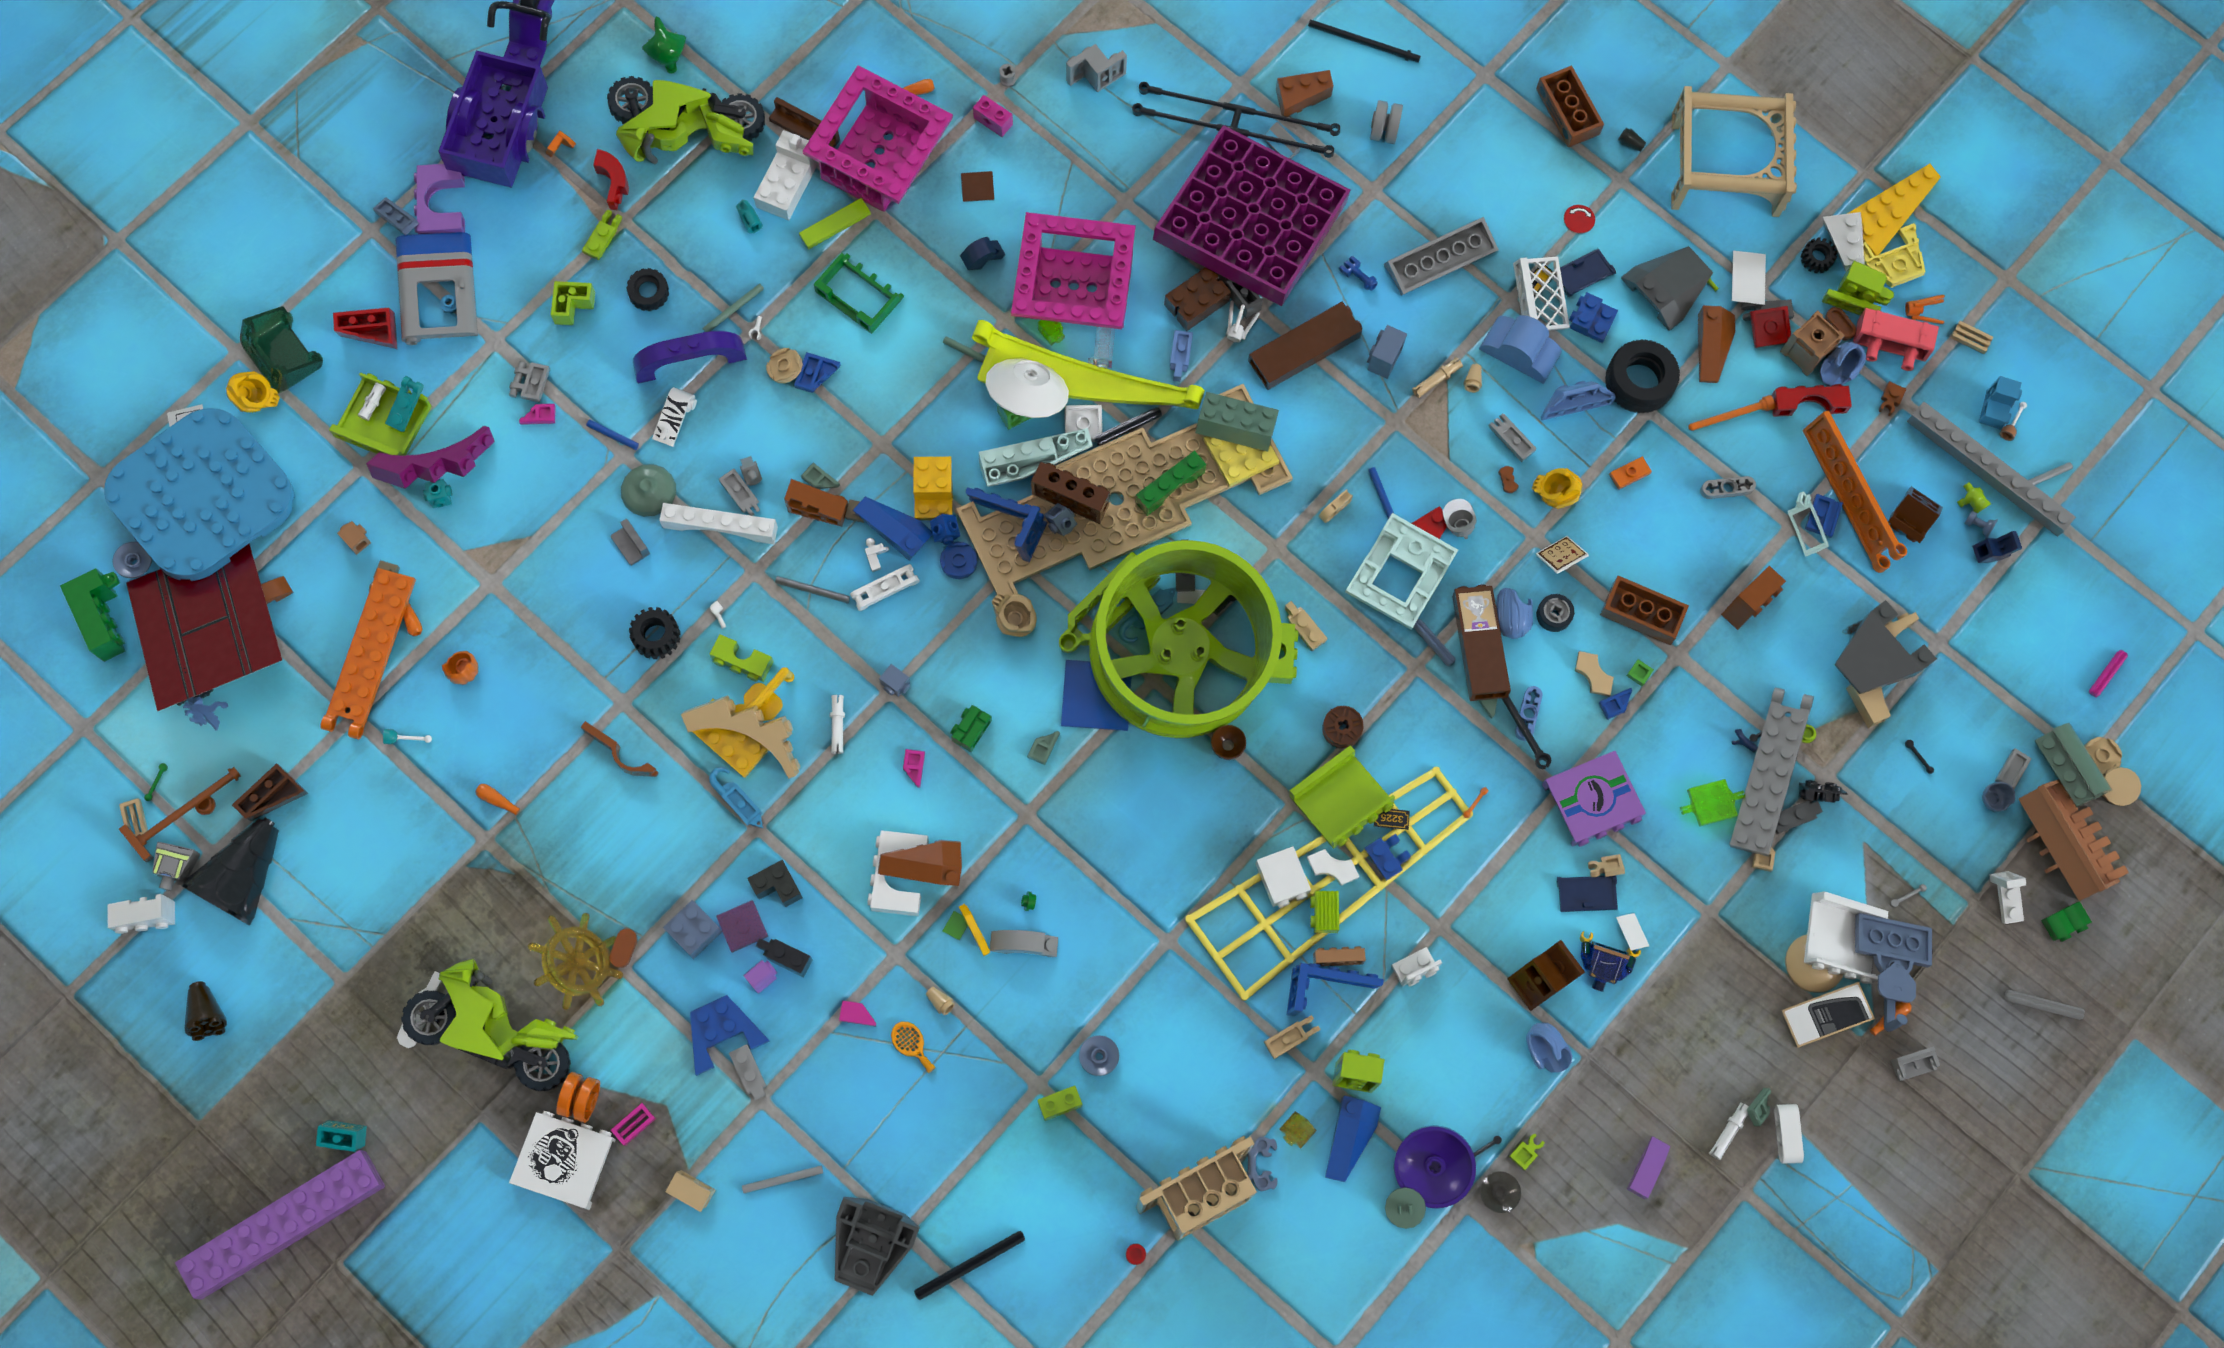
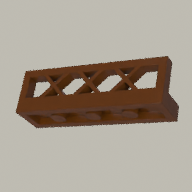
[769,97,840,148]

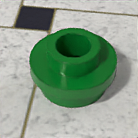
[1021,891,1036,911]

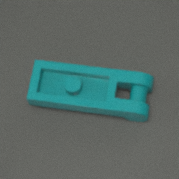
[385,376,424,432]

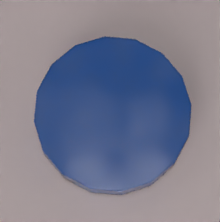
[940,542,978,579]

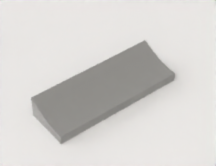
[1383,217,1499,295]

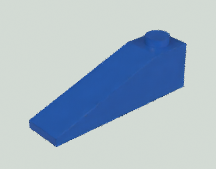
[852,496,933,561]

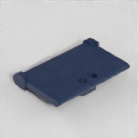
[1560,249,1616,297]
[1557,875,1618,912]

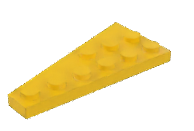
[1847,164,1941,256]

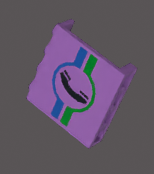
[1542,751,1646,847]

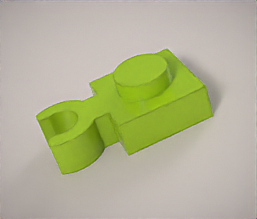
[1509,1134,1545,1171]

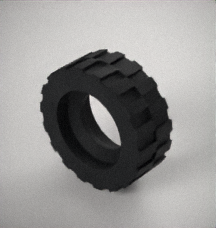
[626,268,669,311]

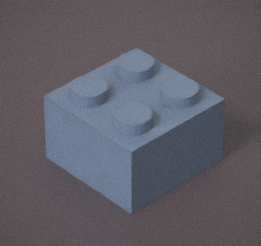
[1367,325,1407,379]
[663,900,723,959]

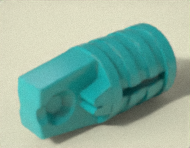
[736,200,763,233]

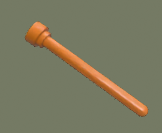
[1688,395,1775,431]

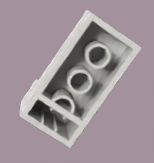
[754,130,819,220]

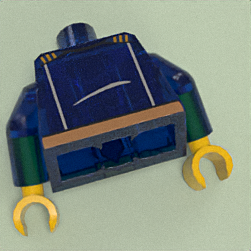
[1580,931,1641,992]

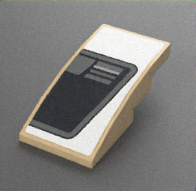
[1782,982,1875,1048]

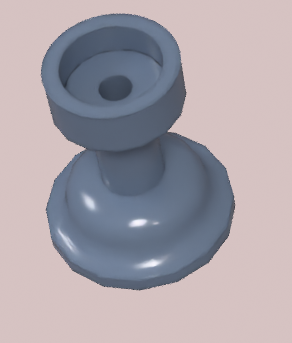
[1965,511,1998,539]

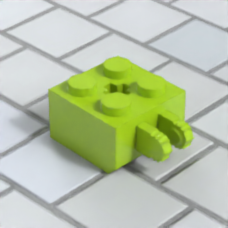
[1837,261,1894,306]

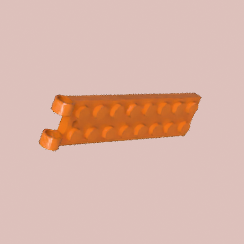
[1803,411,1907,573]
[321,568,416,740]

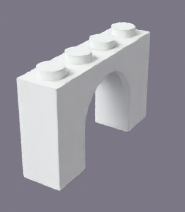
[868,830,929,916]

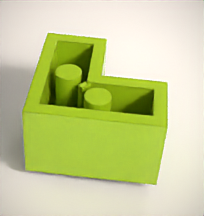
[551,281,596,325]

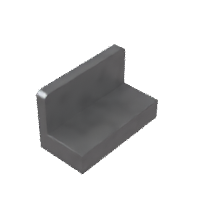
[611,518,650,566]

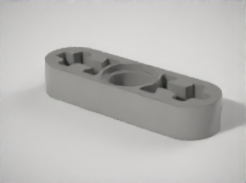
[1700,476,1756,499]

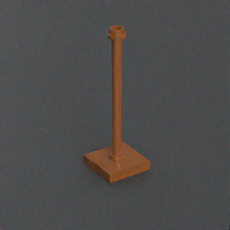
[119,767,241,862]

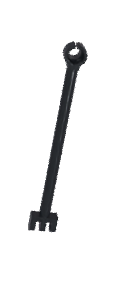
[1501,696,1552,769]

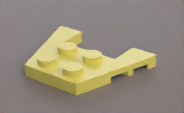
[1863,223,1926,288]

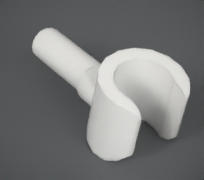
[749,316,762,340]
[710,601,726,629]

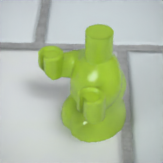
[1957,482,1991,513]

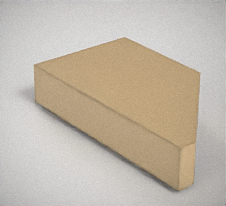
[1752,847,1775,872]

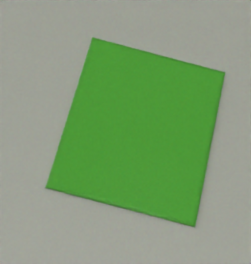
[942,911,968,940]

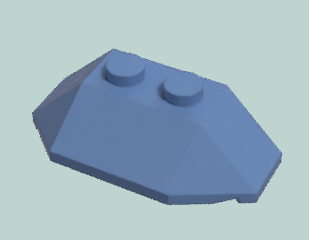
[1541,381,1616,420]

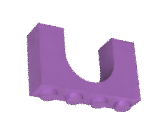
[414,164,465,234]

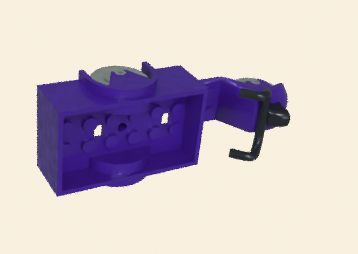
[438,0,555,188]

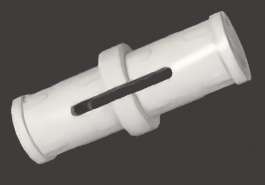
[358,383,386,421]

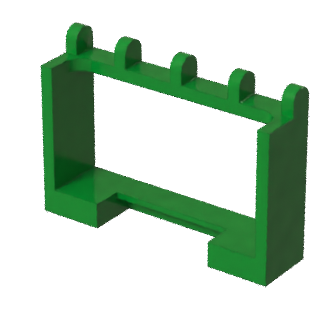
[814,253,904,334]

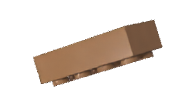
[1313,946,1366,967]

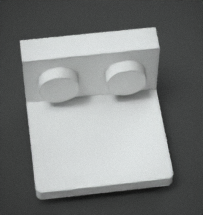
[1391,947,1442,987]

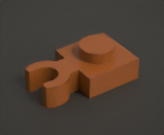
[1879,381,1906,416]

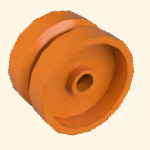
[556,1072,600,1123]

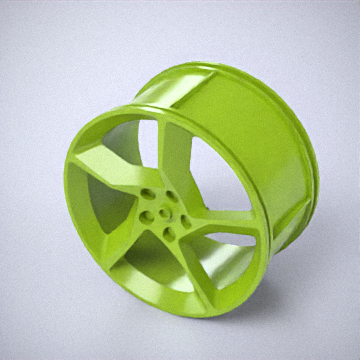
[1089,540,1282,738]

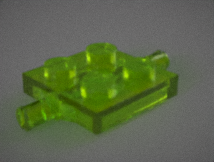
[1680,779,1745,827]

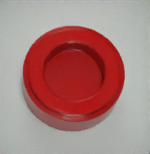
[1126,1244,1146,1265]

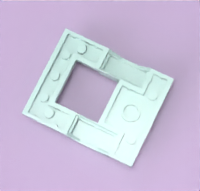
[1345,513,1458,630]

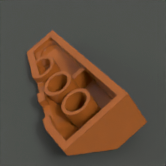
[878,840,962,886]

